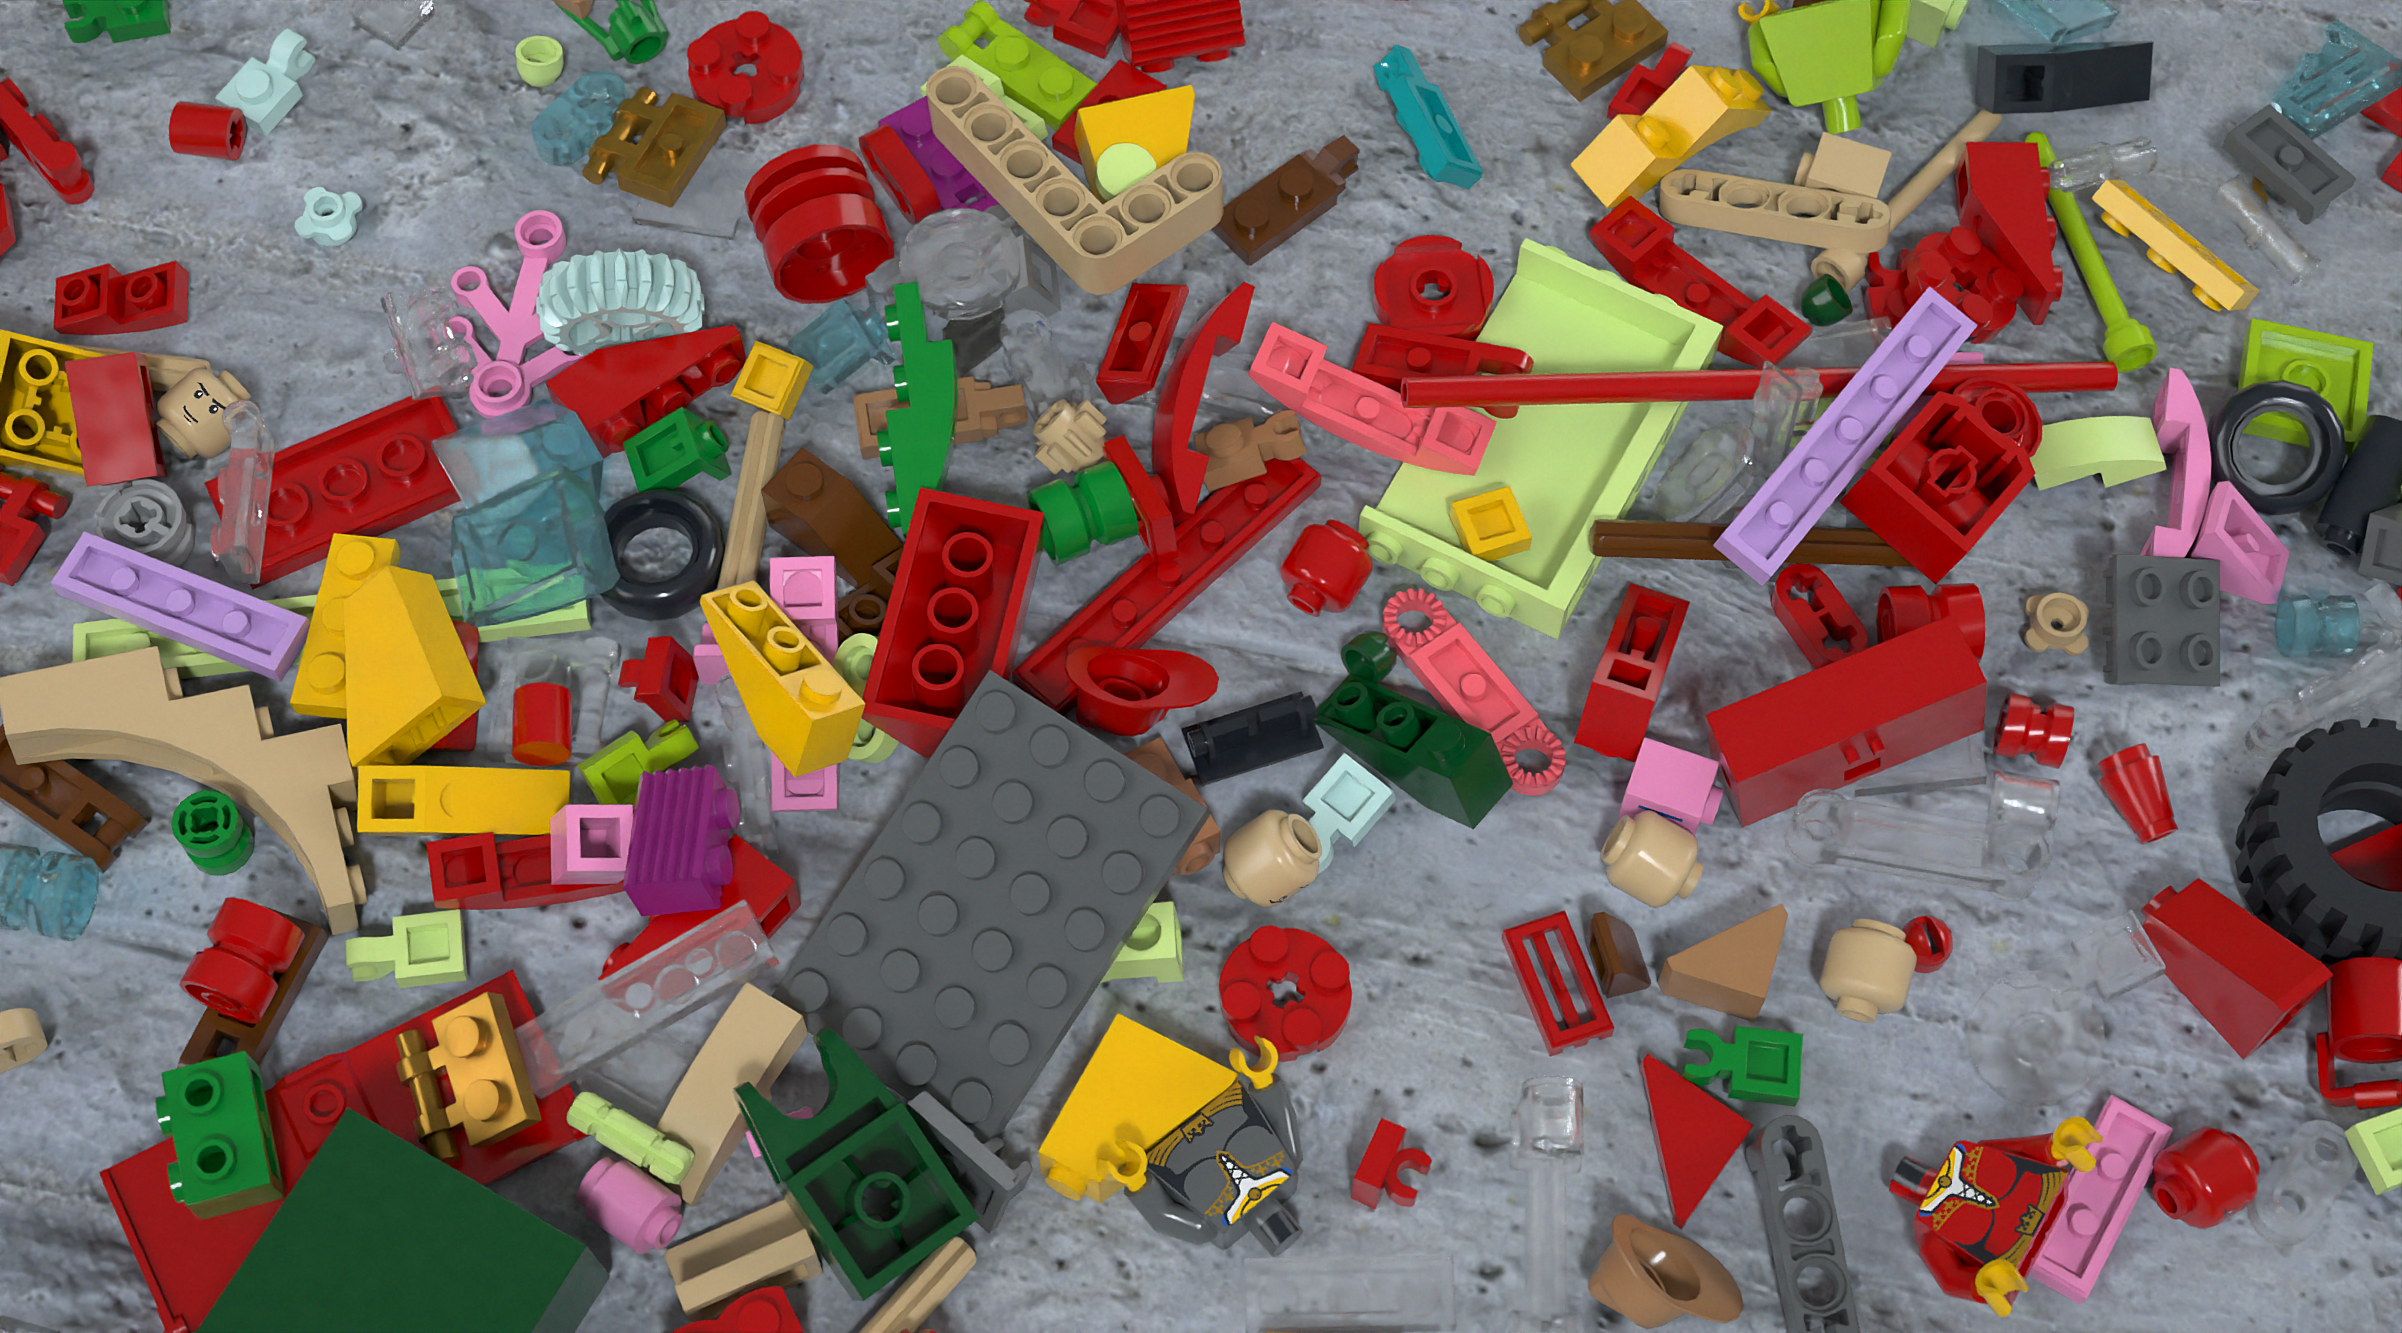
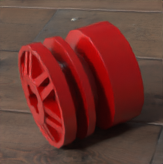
[744,144,894,304]

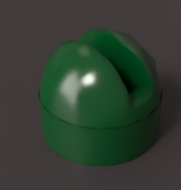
[1799,273,1853,327]
[1341,631,1397,684]

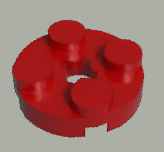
[687,11,805,124]
[1901,226,2024,344]
[1373,235,1494,341]
[1218,925,1352,1062]

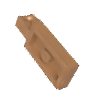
[853,376,1028,460]

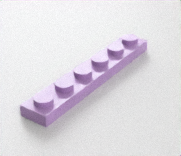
[1713,286,1978,586]

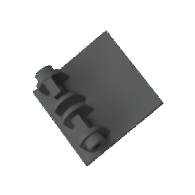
[2102,554,2220,687]

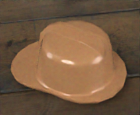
[1588,1214,1744,1329]

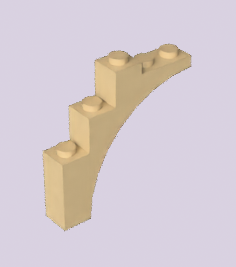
[0,646,368,935]

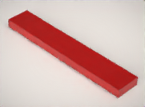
[1012,457,1321,716]

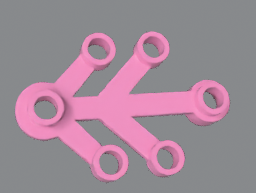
[437,210,585,421]

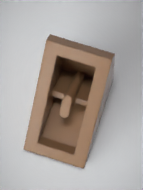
[1657,903,1788,1022]

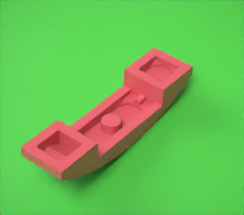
[1248,322,1497,476]

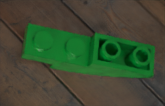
[877,282,958,540]

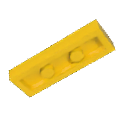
[2091,180,2260,312]
[290,533,401,719]

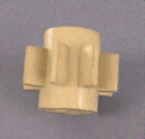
[1033,399,1108,475]

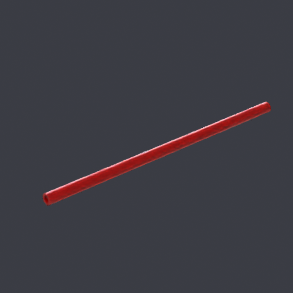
[1401,361,2118,408]

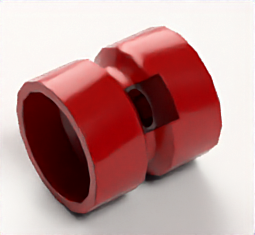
[1876,583,1986,664]
[179,897,305,1023]

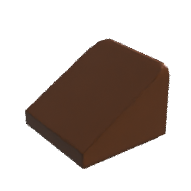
[1585,912,1651,998]

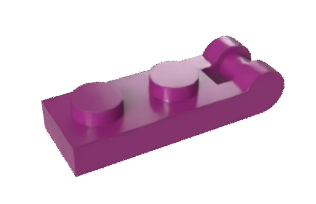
[878,96,1011,242]

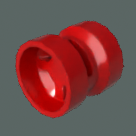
[1993,692,2074,769]

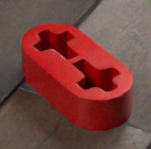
[858,124,941,225]
[1771,563,1868,669]

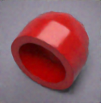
[1902,915,1953,973]

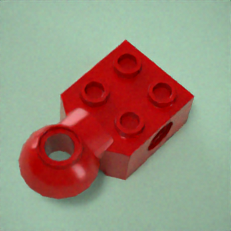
[1840,376,2042,585]

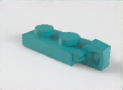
[1373,44,1484,189]

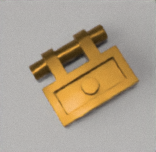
[1518,0,1669,102]
[582,86,726,208]
[395,992,542,1165]

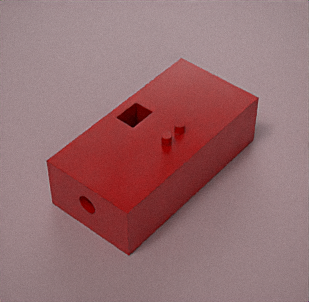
[1705,614,1987,828]

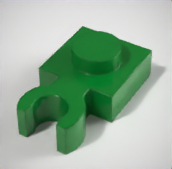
[63,0,171,43]
[1681,1026,1803,1107]

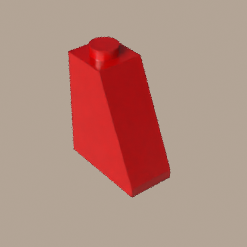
[2133,878,2334,1060]

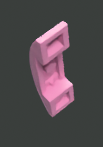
[2139,368,2211,558]
[770,556,840,813]

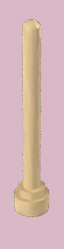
[1811,108,2002,294]

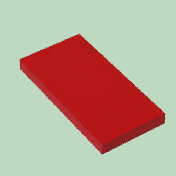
[204,385,485,590]

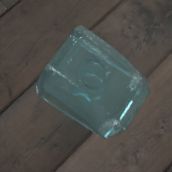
[451,463,621,628]

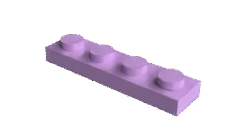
[51,531,310,682]

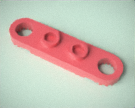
[1382,588,1566,796]

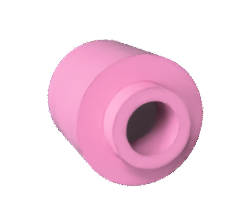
[576,1157,683,1254]

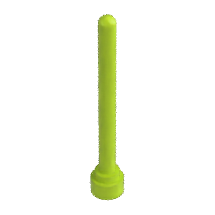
[2024,131,2158,373]

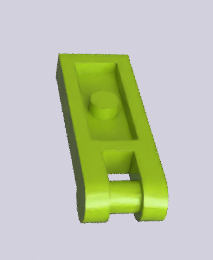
[937,0,1097,131]

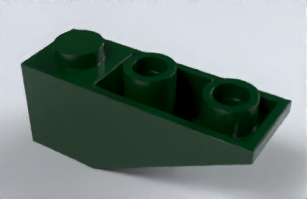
[1314,673,1513,830]

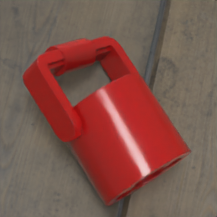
[2316,957,2402,1110]

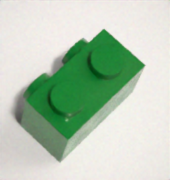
[155,1051,285,1220]

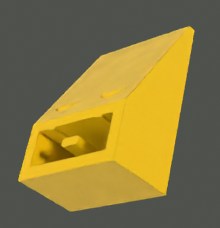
[0,329,108,478]

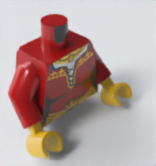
[1889,1116,2103,1317]

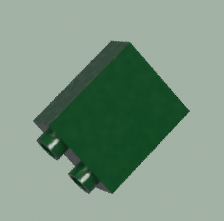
[195,1108,610,1333]

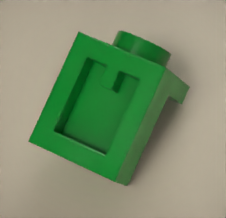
[623,407,731,492]

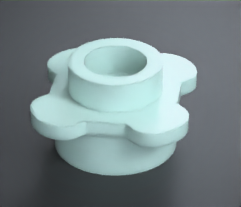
[294,187,363,246]

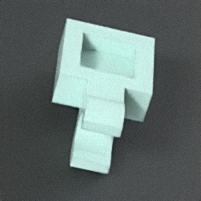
[215,28,316,137]

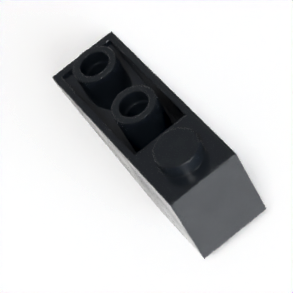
[1975,41,2154,114]

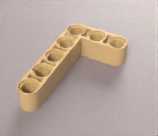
[926,66,1224,295]

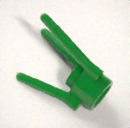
[554,0,669,64]

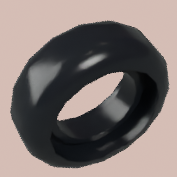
[2207,380,2346,516]
[587,489,725,622]

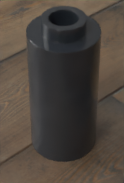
[2314,415,2402,559]

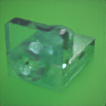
[787,298,897,394]

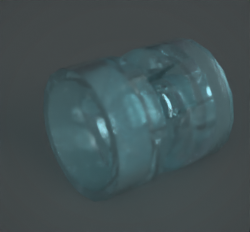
[0,841,99,941]

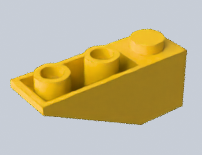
[699,580,866,778]
[357,766,571,836]

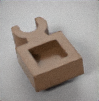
[1193,410,1307,492]

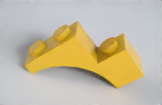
[1570,65,1772,208]

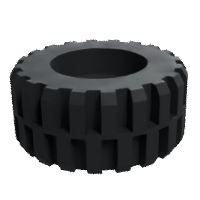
[2235,718,2402,965]

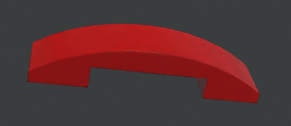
[1589,196,1812,369]
[1152,282,1255,527]
[426,810,634,910]

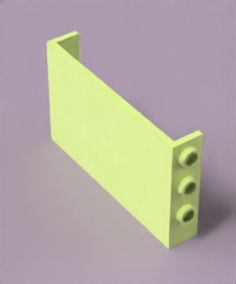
[1358,238,1723,640]

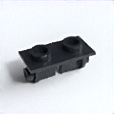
[1181,691,1324,786]

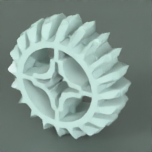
[536,248,705,356]

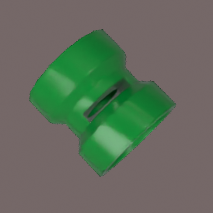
[171,790,255,876]

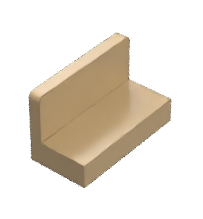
[664,1199,823,1323]

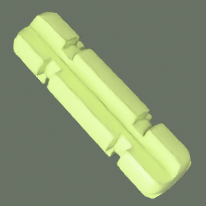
[567,1092,695,1184]

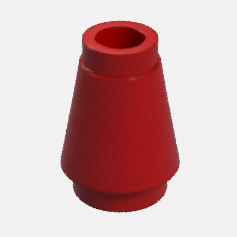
[2097,743,2179,845]

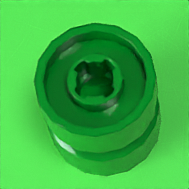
[1027,460,1139,566]

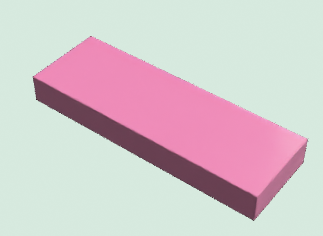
[2029,1095,2173,1305]

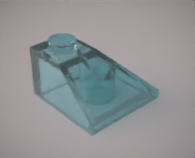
[431,399,604,543]

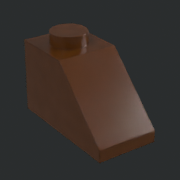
[761,447,903,589]

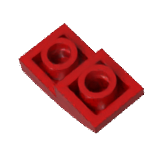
[53,260,189,335]

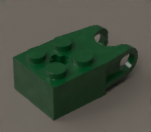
[733,1026,980,1301]

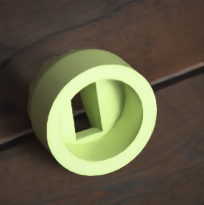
[515,36,563,87]

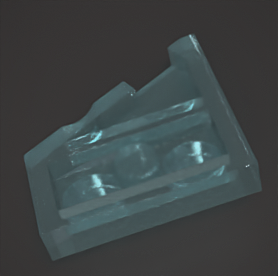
[2271,19,2402,140]

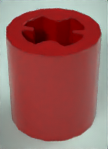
[169,101,246,161]
[511,682,573,766]

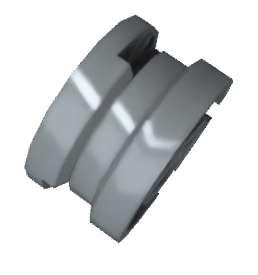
[94,479,196,567]

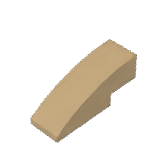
[637,982,808,1208]

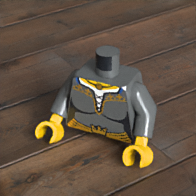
[1097,1035,1303,1257]

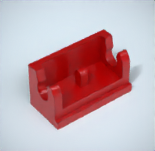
[64,352,168,487]

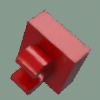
[618,636,699,723]
[1351,1117,1432,1210]

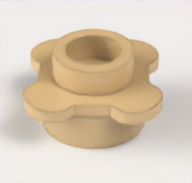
[2024,593,2089,656]

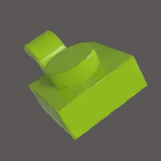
[577,719,699,810]

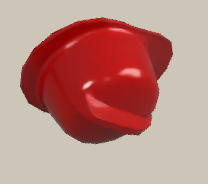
[1064,646,1219,737]

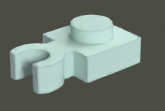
[1302,753,1396,874]

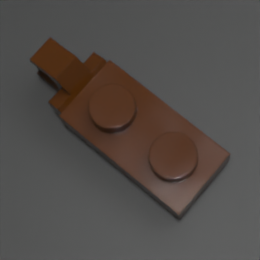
[1211,135,1360,266]

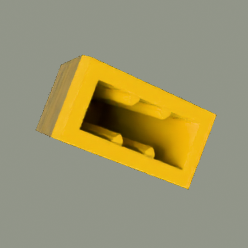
[1074,85,1195,204]
[343,565,486,768]
[1038,1013,1238,1204]

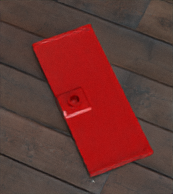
[99,969,590,1333]

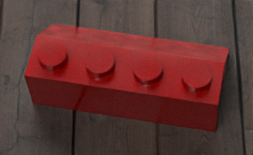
[861,487,1044,758]

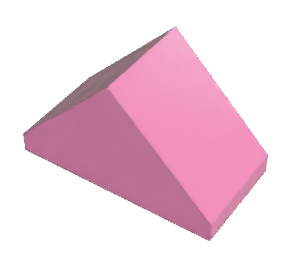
[2185,481,2290,605]

